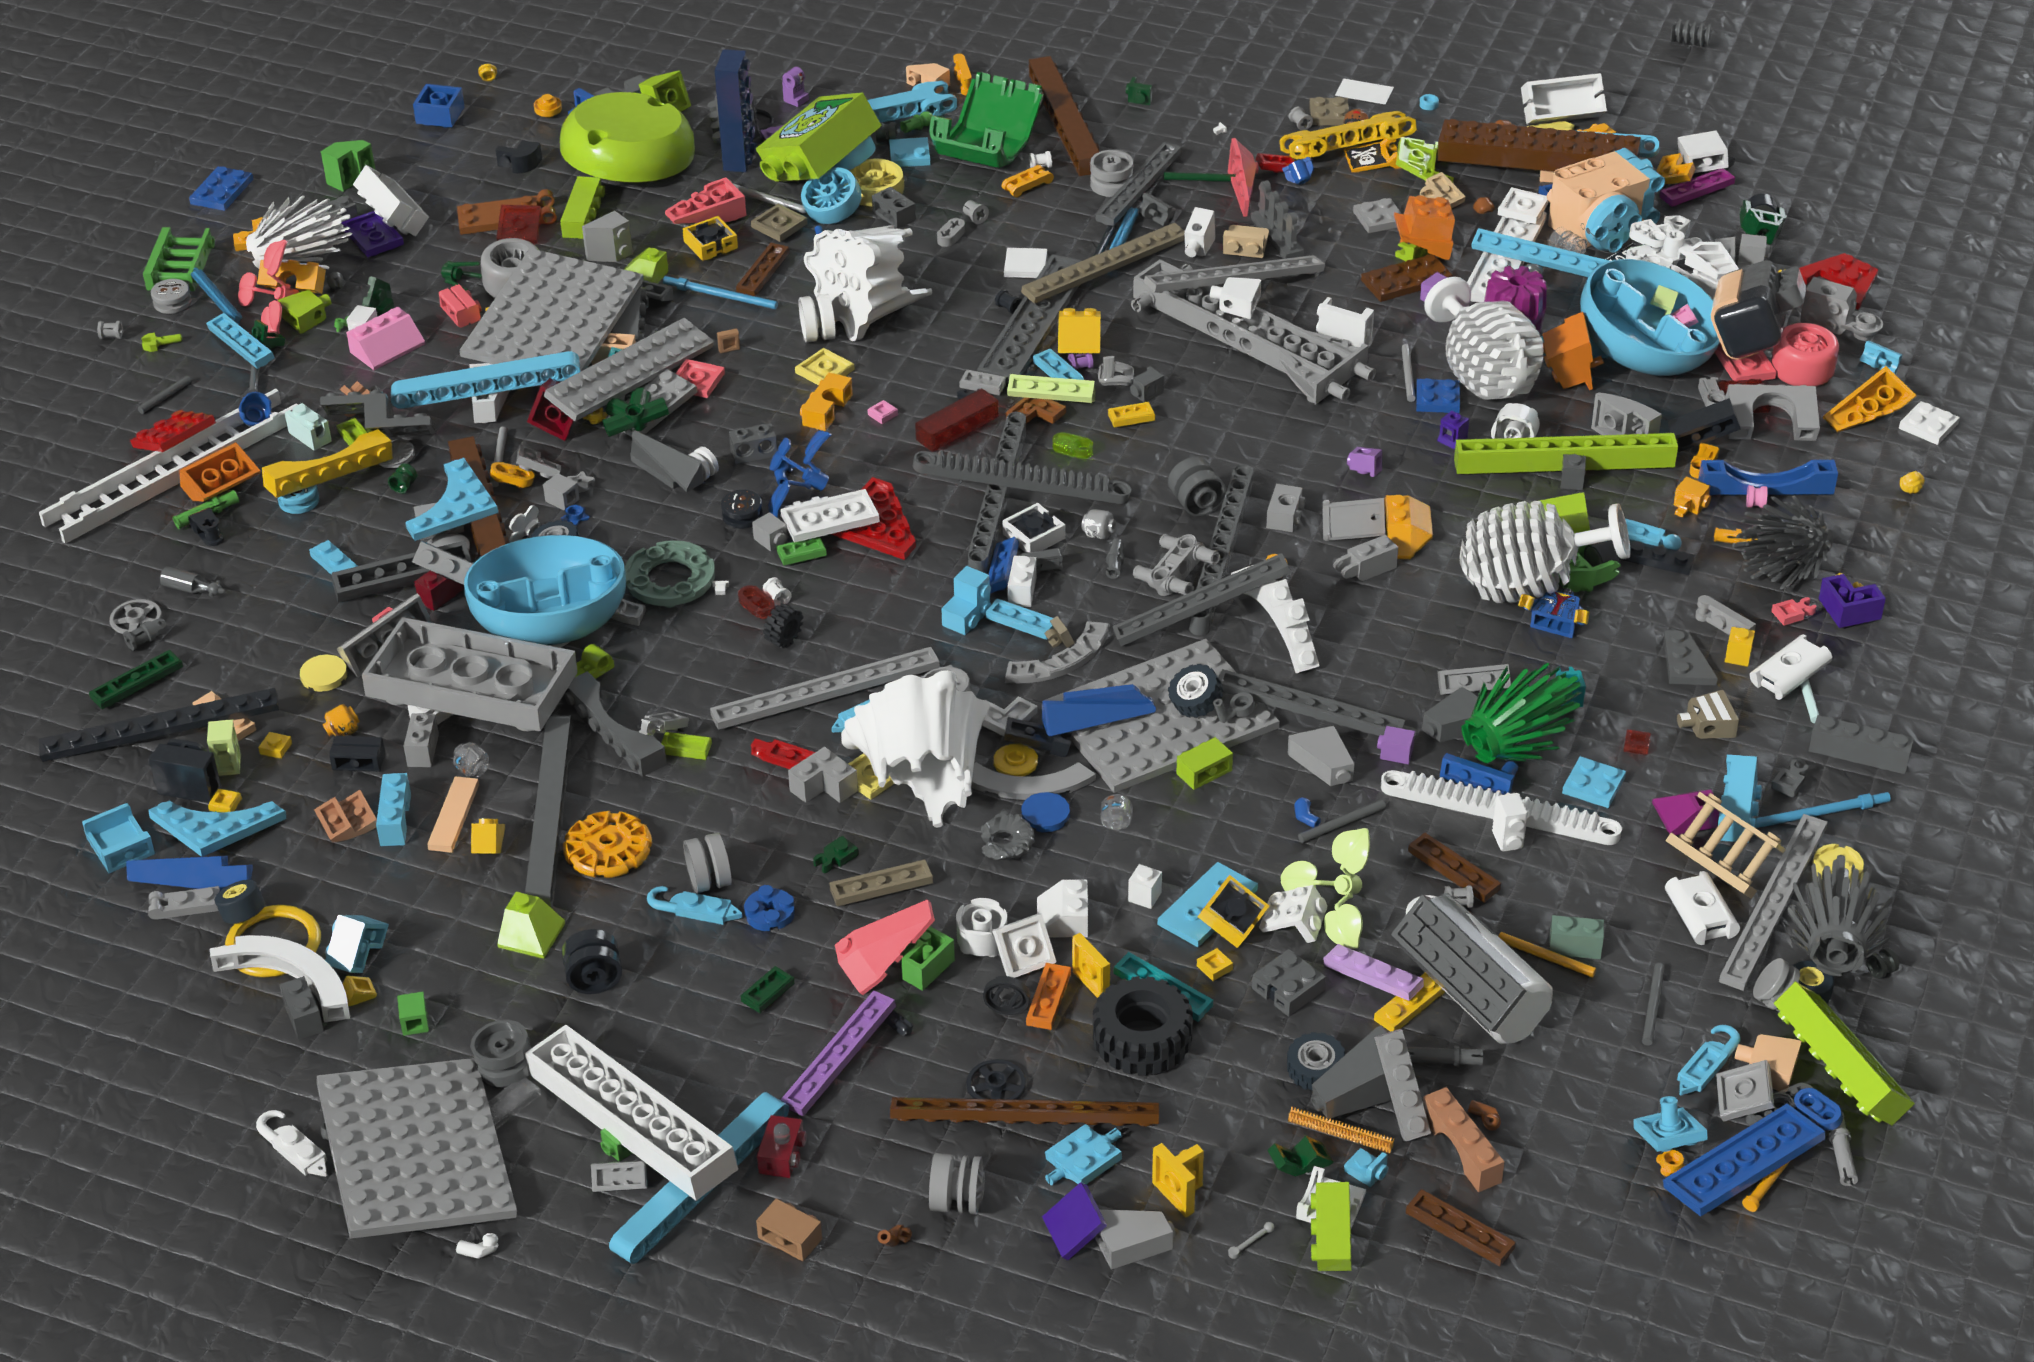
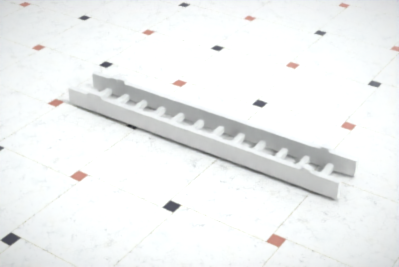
[39,389,298,544]

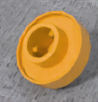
[534,94,562,117]

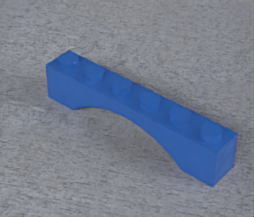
[1698,460,1838,495]

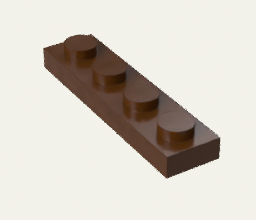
[736,243,789,297]
[1408,833,1501,902]
[1406,1189,1516,1266]

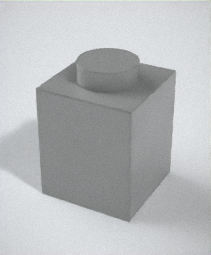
[543,473,580,511]
[752,512,788,551]

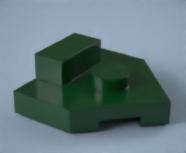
[362,276,394,317]

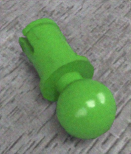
[900,111,933,133]

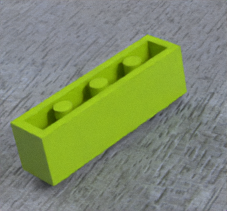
[560,176,605,239]

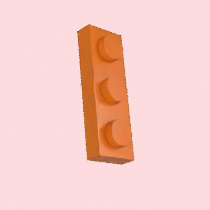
[1026,963,1071,1030]

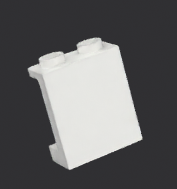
[1316,297,1374,347]

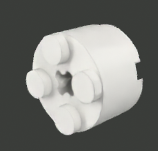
[1491,403,1540,439]
[956,898,1007,957]

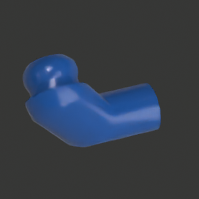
[774,460,795,485]
[1294,797,1321,828]

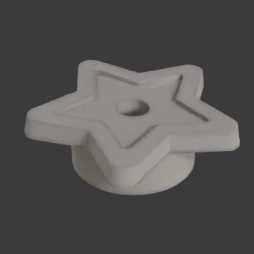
[567,471,595,493]

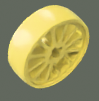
[849,159,904,207]

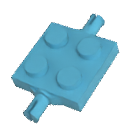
[1045,1124,1122,1185]

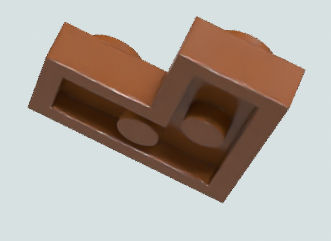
[1006,397,1066,424]

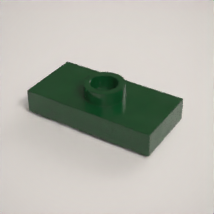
[740,966,795,1013]

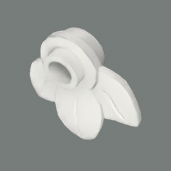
[509,505,541,543]

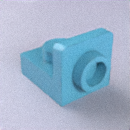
[1344,1148,1389,1187]

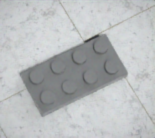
[607,369,698,437]

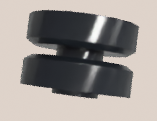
[562,929,622,994]

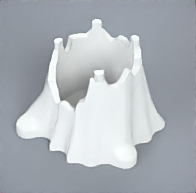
[804,225,932,341]
[841,671,990,828]

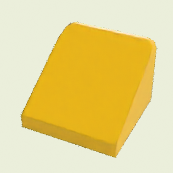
[343,976,377,1006]

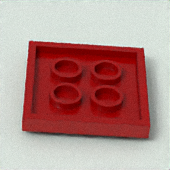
[130,410,216,452]

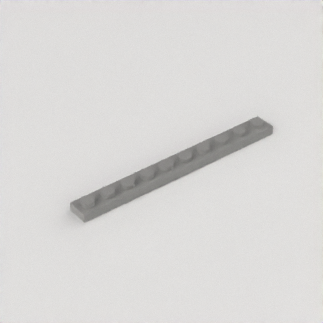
[1144,255,1325,293]
[710,647,940,730]
[1719,814,1827,991]

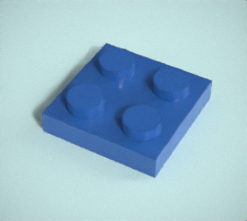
[1416,378,1460,413]

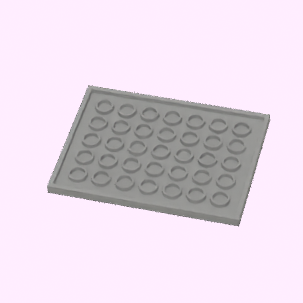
[459,248,644,372]
[1044,639,1280,793]
[317,1058,517,1239]

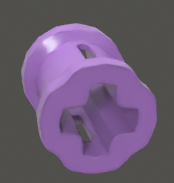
[1068,353,1093,370]

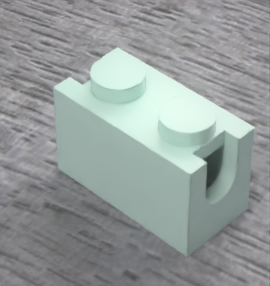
[285,403,332,451]

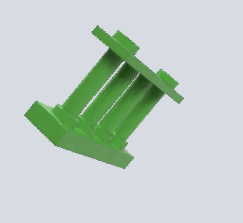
[143,227,215,291]

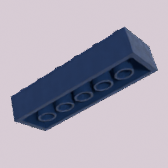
[715,49,756,172]

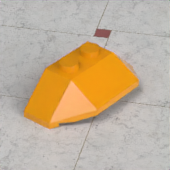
[1384,495,1433,559]

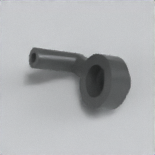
[1213,692,1255,723]

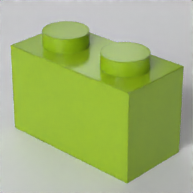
[1176,737,1233,790]

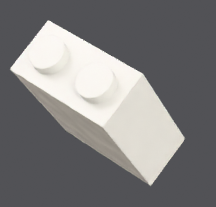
[1678,131,1728,173]

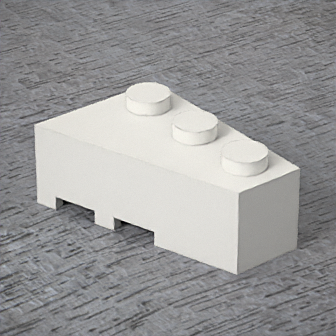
[469,363,510,423]

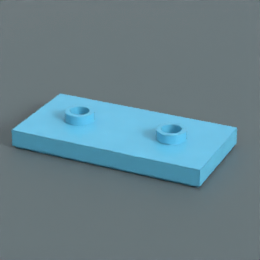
[1157,862,1258,947]

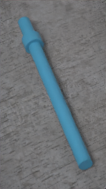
[663,276,778,310]
[1756,792,1891,828]

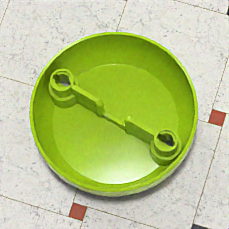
[560,92,695,182]

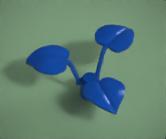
[768,430,832,517]

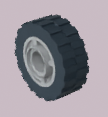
[1287,1032,1345,1091]

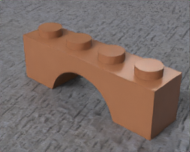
[1423,1087,1504,1192]

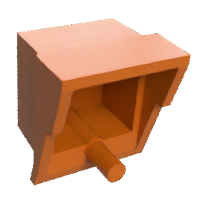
[1394,195,1455,260]
[1542,312,1604,391]

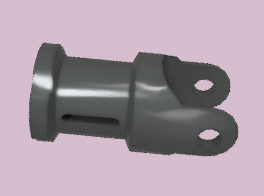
[123,618,166,651]

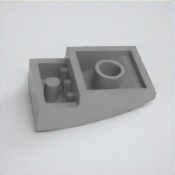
[1591,392,1662,435]

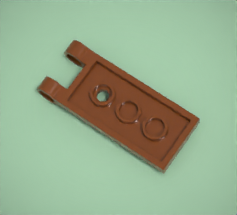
[457,189,557,235]

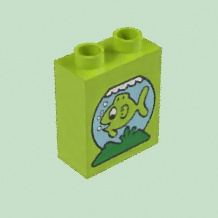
[756,92,882,182]

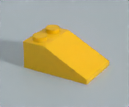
[1058,308,1101,353]

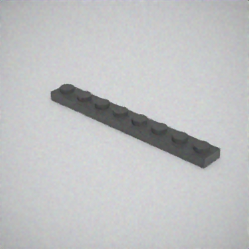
[1096,142,1181,226]
[1112,553,1291,646]
[1219,669,1405,736]

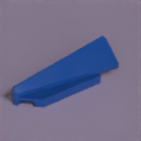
[1042,684,1156,736]
[126,856,253,891]

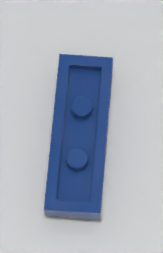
[989,536,1019,593]

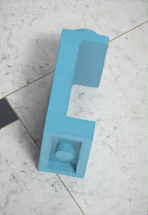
[82,803,155,873]

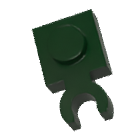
[813,836,859,873]

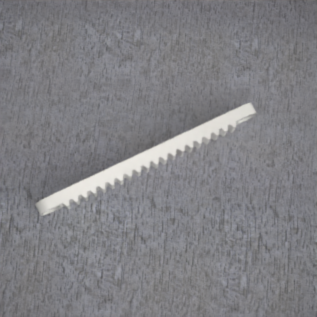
[1381,770,1622,845]

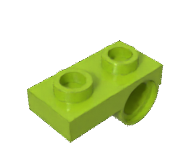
[574,644,614,679]

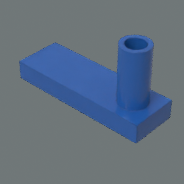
[1440,753,1518,795]

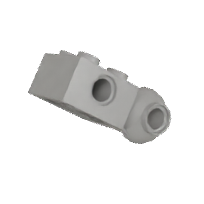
[1800,277,1883,341]

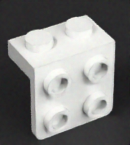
[1259,885,1327,943]

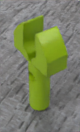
[141,332,182,352]

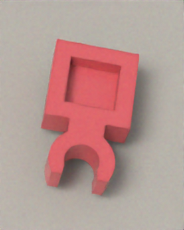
[1772,597,1817,626]

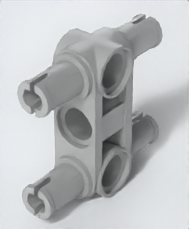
[1133,534,1220,596]

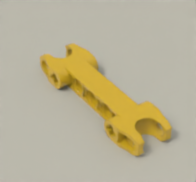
[1279,111,1417,159]

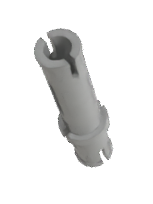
[1827,1111,1858,1186]

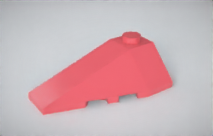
[665,177,746,224]

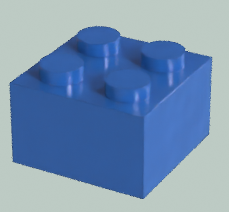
[413,84,465,128]

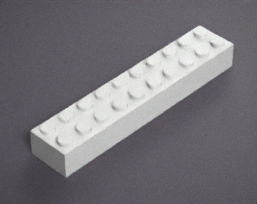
[524,1025,738,1201]

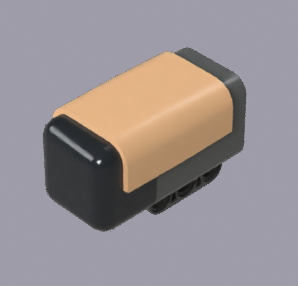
[1711,260,1806,359]

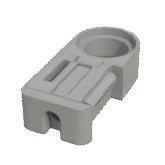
[1698,377,1726,407]

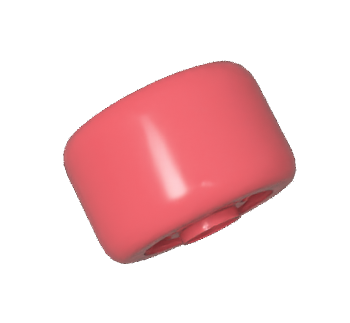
[1771,323,1839,387]

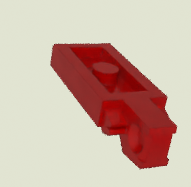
[751,738,815,769]

